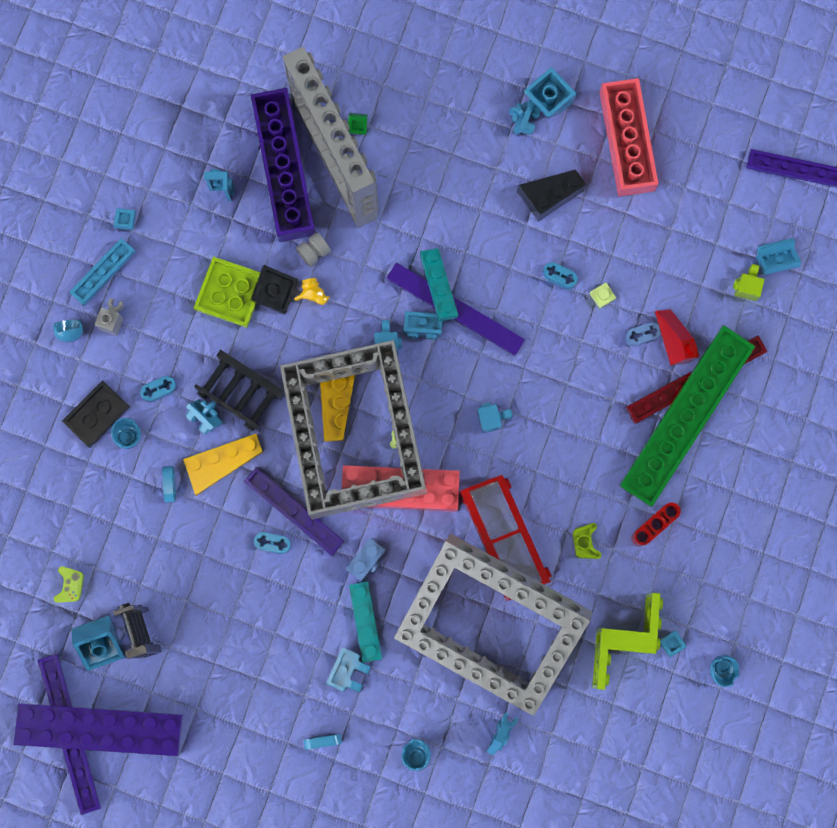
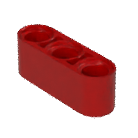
[631,502,681,547]

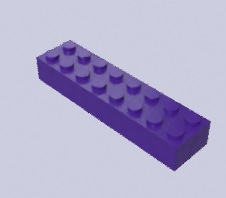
[250,88,316,242]
[13,703,183,756]

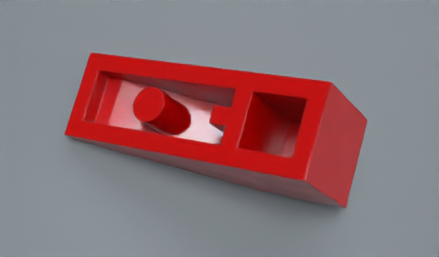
[655,309,700,366]

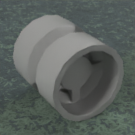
[295,232,331,267]

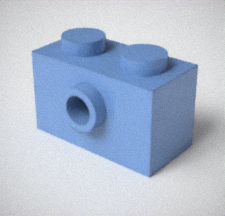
[346,538,386,582]

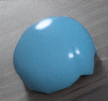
[53,320,83,343]
[111,418,141,449]
[710,655,740,687]
[401,739,432,771]

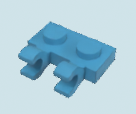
[326,647,371,692]
[486,712,518,755]

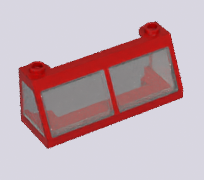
[459,474,552,602]

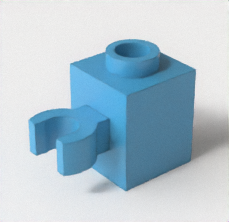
[374,320,402,355]
[477,403,513,434]

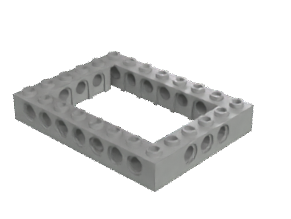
[282,46,379,228]
[280,340,427,519]
[394,533,592,716]

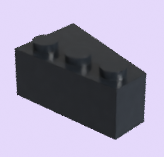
[517,169,586,222]

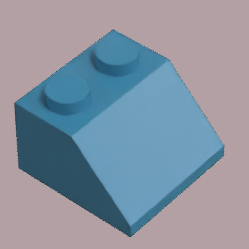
[524,67,577,118]
[71,616,125,671]

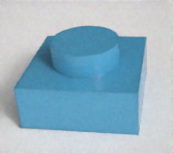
[113,208,136,230]
[660,630,687,658]

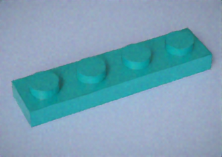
[420,248,458,322]
[349,581,382,663]

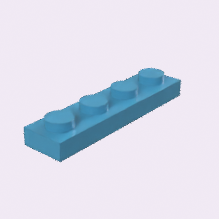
[69,238,136,306]

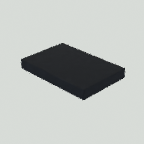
[62,380,130,448]

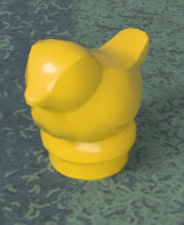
[294,278,330,305]

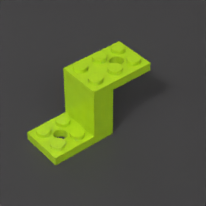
[592,593,663,690]

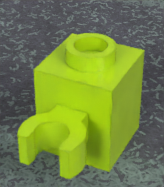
[733,264,765,301]

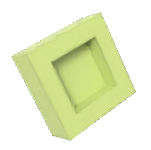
[589,283,616,309]

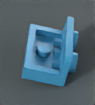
[204,169,235,201]
[756,238,801,275]
[403,311,443,340]

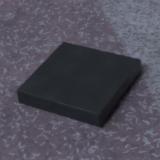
[250,265,298,315]

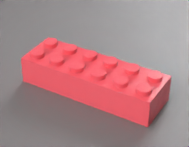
[599,78,658,197]
[342,465,460,512]

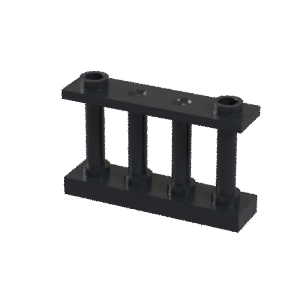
[194,349,285,432]
[113,603,162,659]

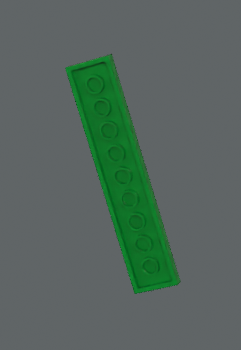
[619,325,755,507]

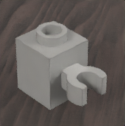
[95,298,124,336]

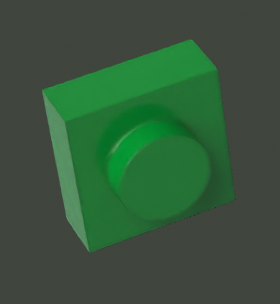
[348,113,368,135]

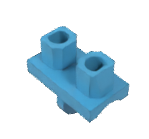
[509,99,541,135]
[186,399,223,434]

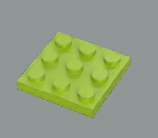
[193,256,260,328]

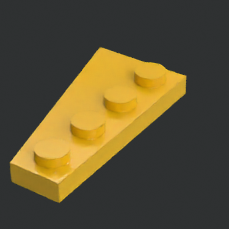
[320,375,355,442]
[183,434,263,496]

